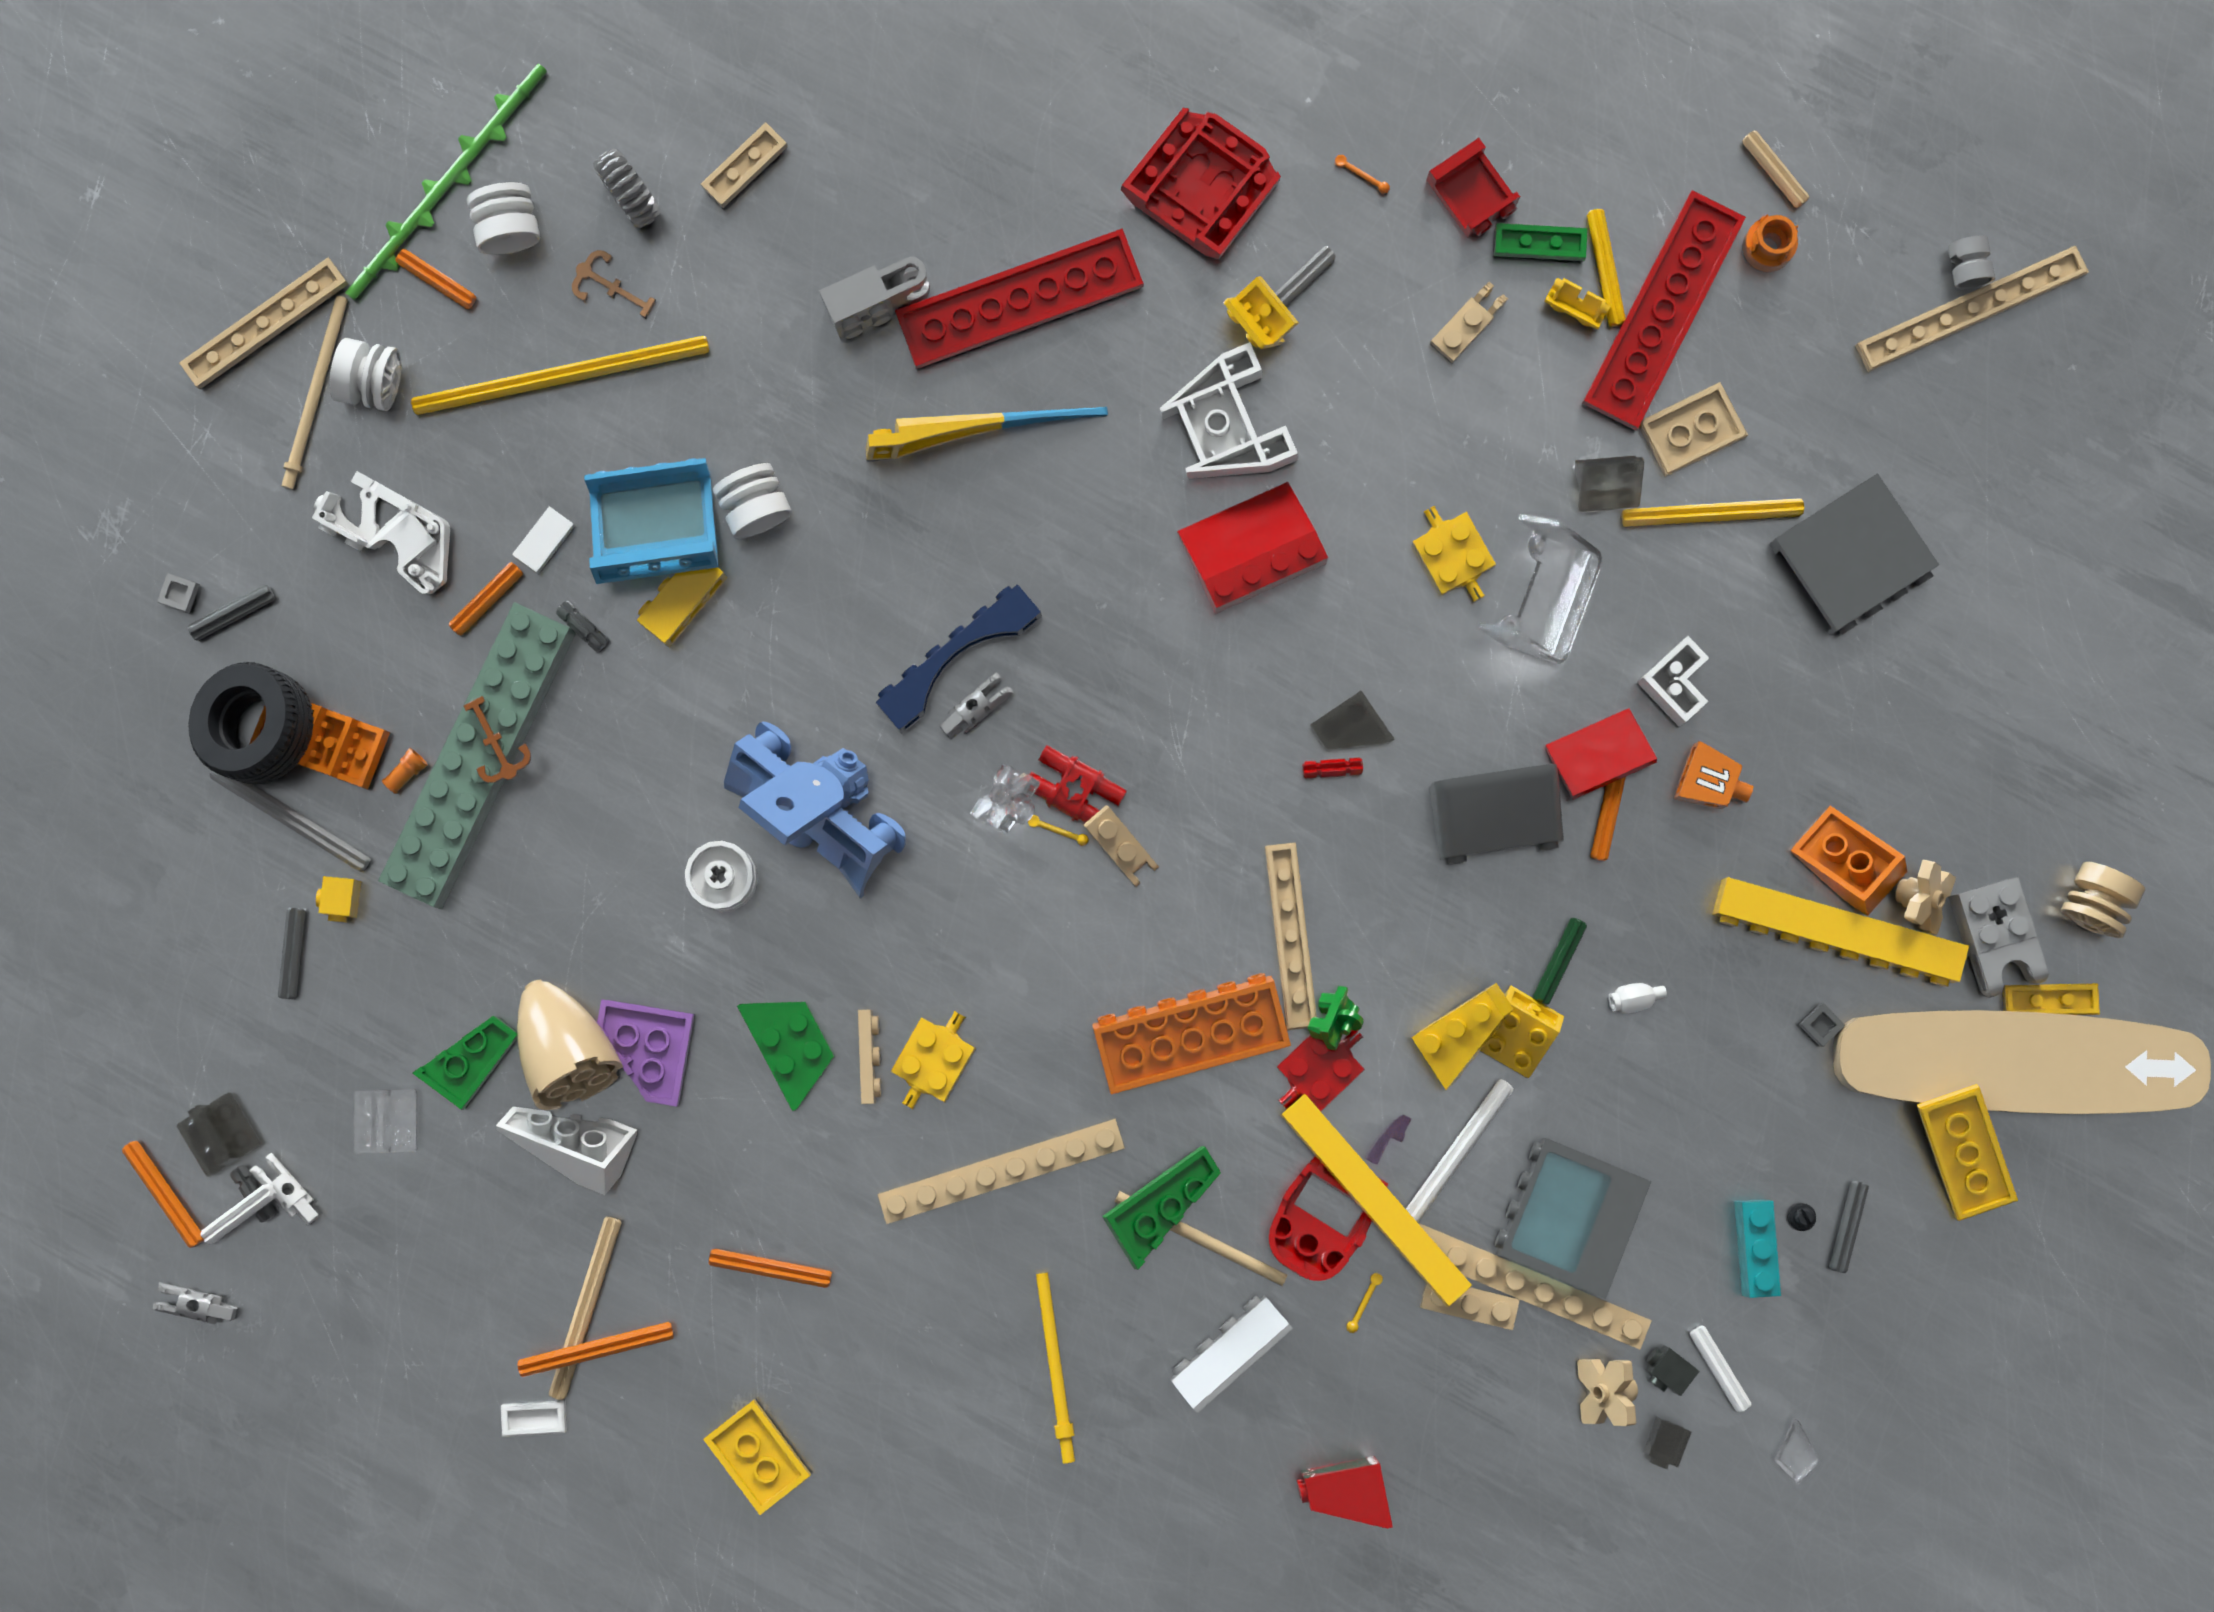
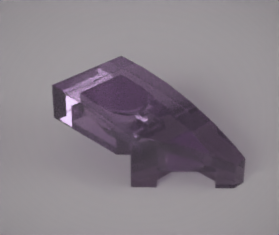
[1364,1115,1411,1165]

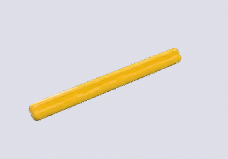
[1621,499,1804,527]

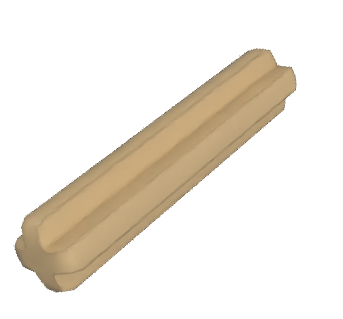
[1742,130,1809,208]

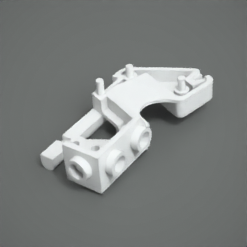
[312,471,450,594]

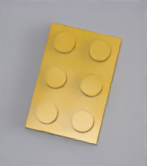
[703,1399,812,1515]

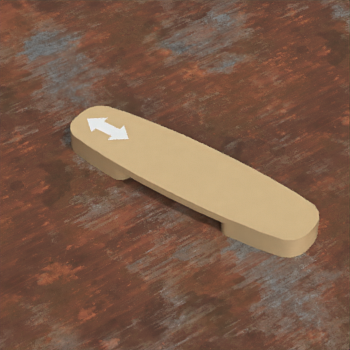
[1833,1010,2211,1114]

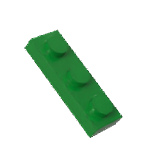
[1494,223,1588,261]

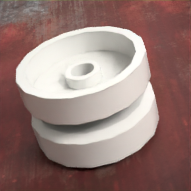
[685,841,758,912]

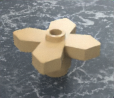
[1896,860,1956,935]
[1577,1359,1638,1426]

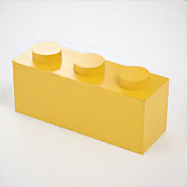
[637,567,728,648]

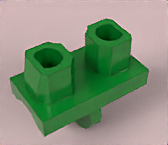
[1308,986,1364,1050]

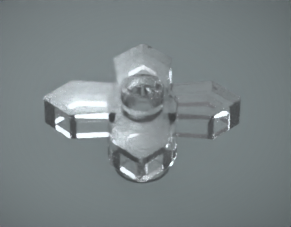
[970,763,1040,834]

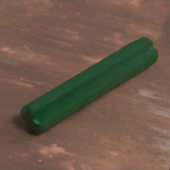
[1533,918,1587,1005]

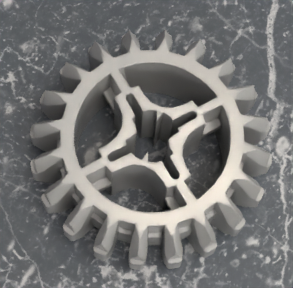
[593,148,660,228]

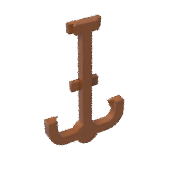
[463,696,531,783]

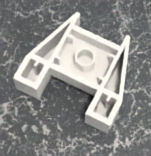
[1160,342,1298,479]

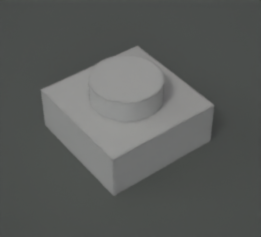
[157,573,200,613]

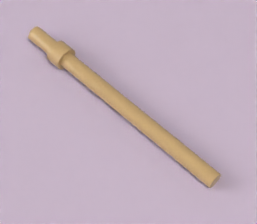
[1114,1191,1288,1286]

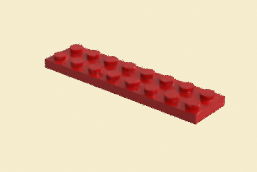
[1582,190,1746,430]
[895,228,1144,369]

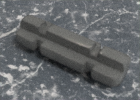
[556,601,608,652]
[230,1165,276,1223]

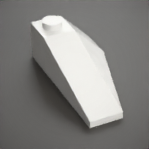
[496,1106,637,1195]

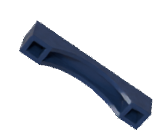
[876,584,1042,734]

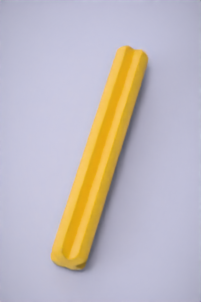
[1587,209,1626,327]

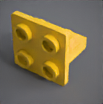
[1223,276,1299,349]

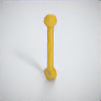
[1028,815,1089,846]
[1346,1273,1383,1333]

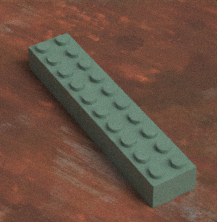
[378,602,576,909]

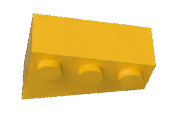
[1411,983,1514,1090]

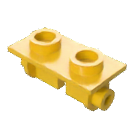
[1544,278,1611,330]

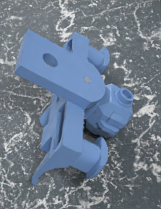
[724,722,906,898]

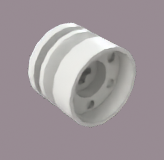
[466,182,541,255]
[330,338,402,411]
[712,463,793,539]

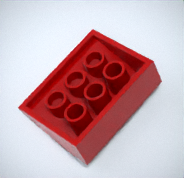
[1177,482,1328,614]

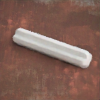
[200,1183,277,1245]
[1690,1326,1751,1413]

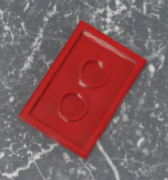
[1545,708,1657,800]

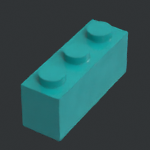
[1734,1199,1781,1298]

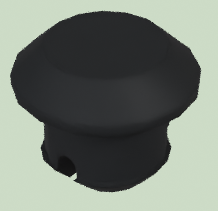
[1788,1203,1816,1231]

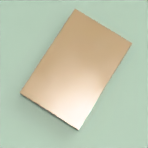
[1639,382,1748,477]

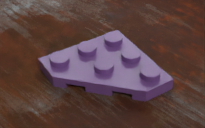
[597,999,695,1107]

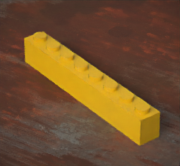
[1712,877,1969,987]

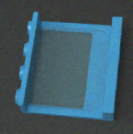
[584,458,719,584]

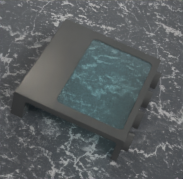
[1494,1138,1652,1299]

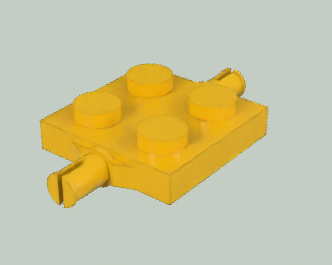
[1413,506,1496,602]
[891,1011,976,1109]

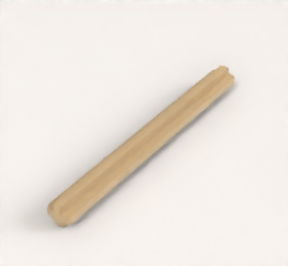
[549,1217,621,1400]

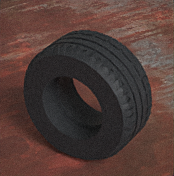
[188,662,314,785]

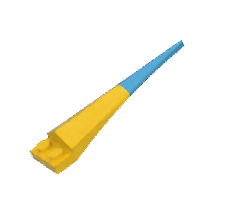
[865,407,1108,460]

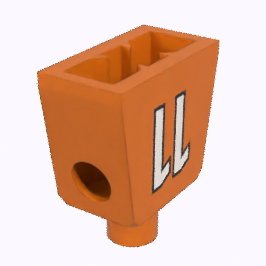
[1673,741,1754,809]

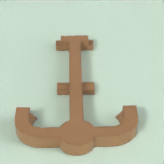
[572,250,656,317]

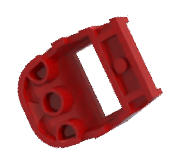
[1269,1156,1388,1281]

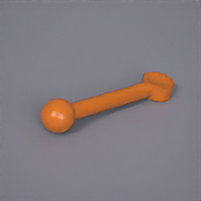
[1335,155,1390,194]

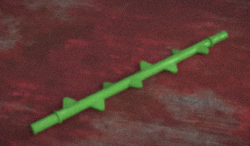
[345,64,547,301]

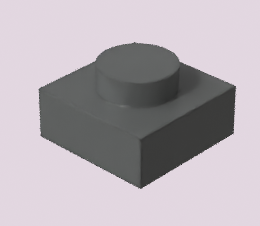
[1799,1003,1845,1047]

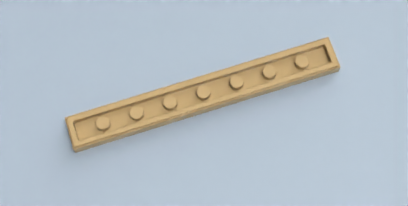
[1855,246,2089,373]

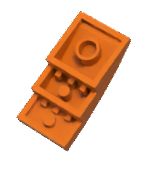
[249,703,390,790]

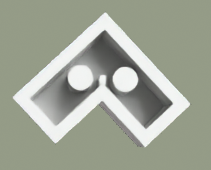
[1637,636,1709,727]

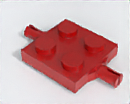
[1277,1030,1365,1112]

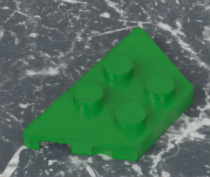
[737,1002,835,1112]

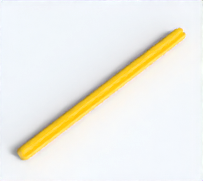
[411,336,709,415]

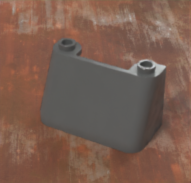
[1429,764,1564,864]

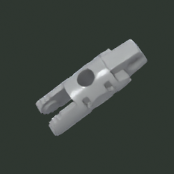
[940,673,1014,739]
[152,1282,238,1324]

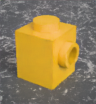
[316,876,362,923]

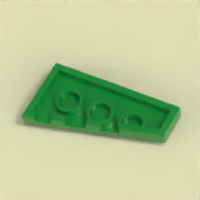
[1102,1146,1221,1270]

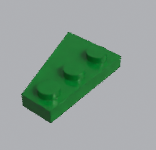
[412,1016,518,1110]

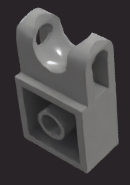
[819,257,930,339]
[1948,877,2049,998]

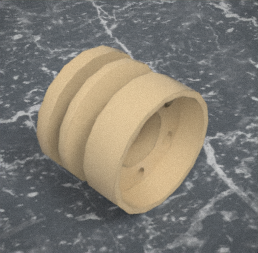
[2061,862,2145,938]

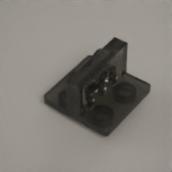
[1574,455,1644,512]
[177,1093,261,1177]

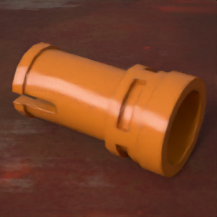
[382,748,428,794]

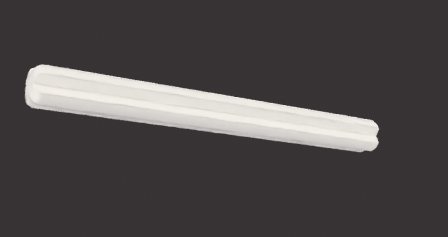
[1406,1079,1514,1223]

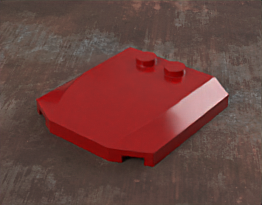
[1121,108,1281,259]

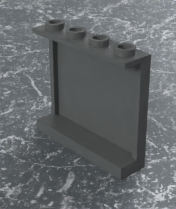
[1769,473,1939,635]

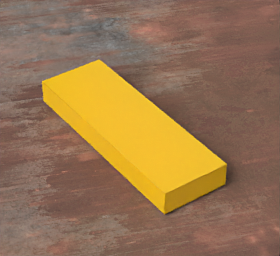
[2002,983,2100,1015]

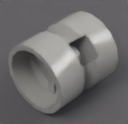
[1948,235,1995,289]

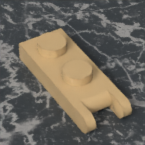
[1083,805,1159,887]

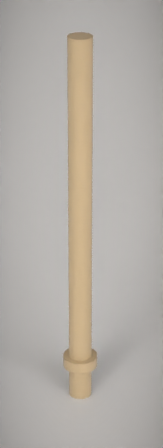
[281,296,348,490]

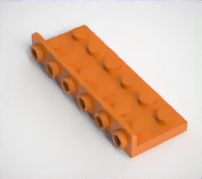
[1092,973,1291,1094]

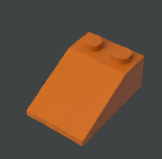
[1791,805,1908,916]

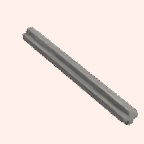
[209,771,370,872]

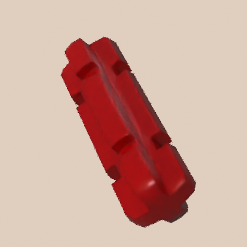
[1302,757,1363,779]

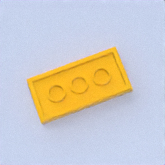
[1917,1084,2018,1221]

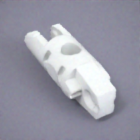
[249,1152,318,1226]

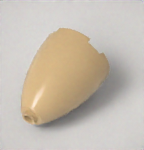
[517,980,623,1110]

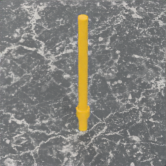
[1036,1272,1075,1464]

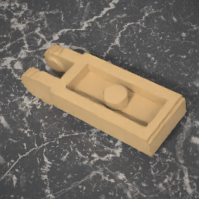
[1430,282,1508,363]

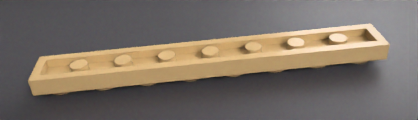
[877,1119,1125,1224]
[1418,1223,1652,1350]

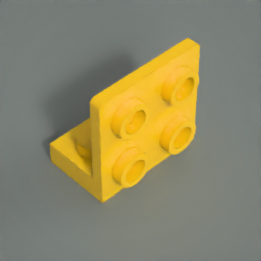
[1480,985,1564,1078]

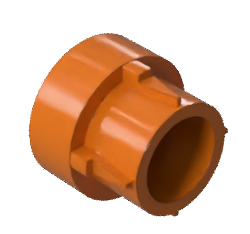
[1742,214,1798,272]

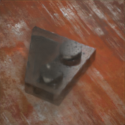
[1310,691,1395,751]

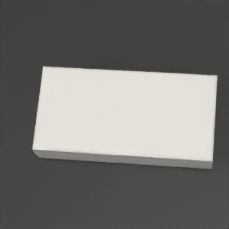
[512,506,575,574]
[501,1400,567,1437]

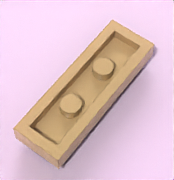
[701,122,788,208]
[858,1009,881,1104]
[1420,1282,1520,1330]

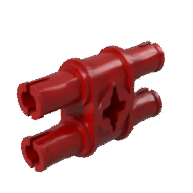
[1023,745,1127,823]

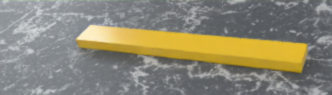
[1280,1094,1472,1307]

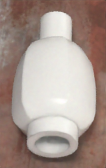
[1609,983,1667,1014]

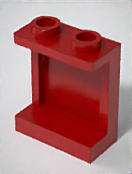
[1426,138,1521,238]

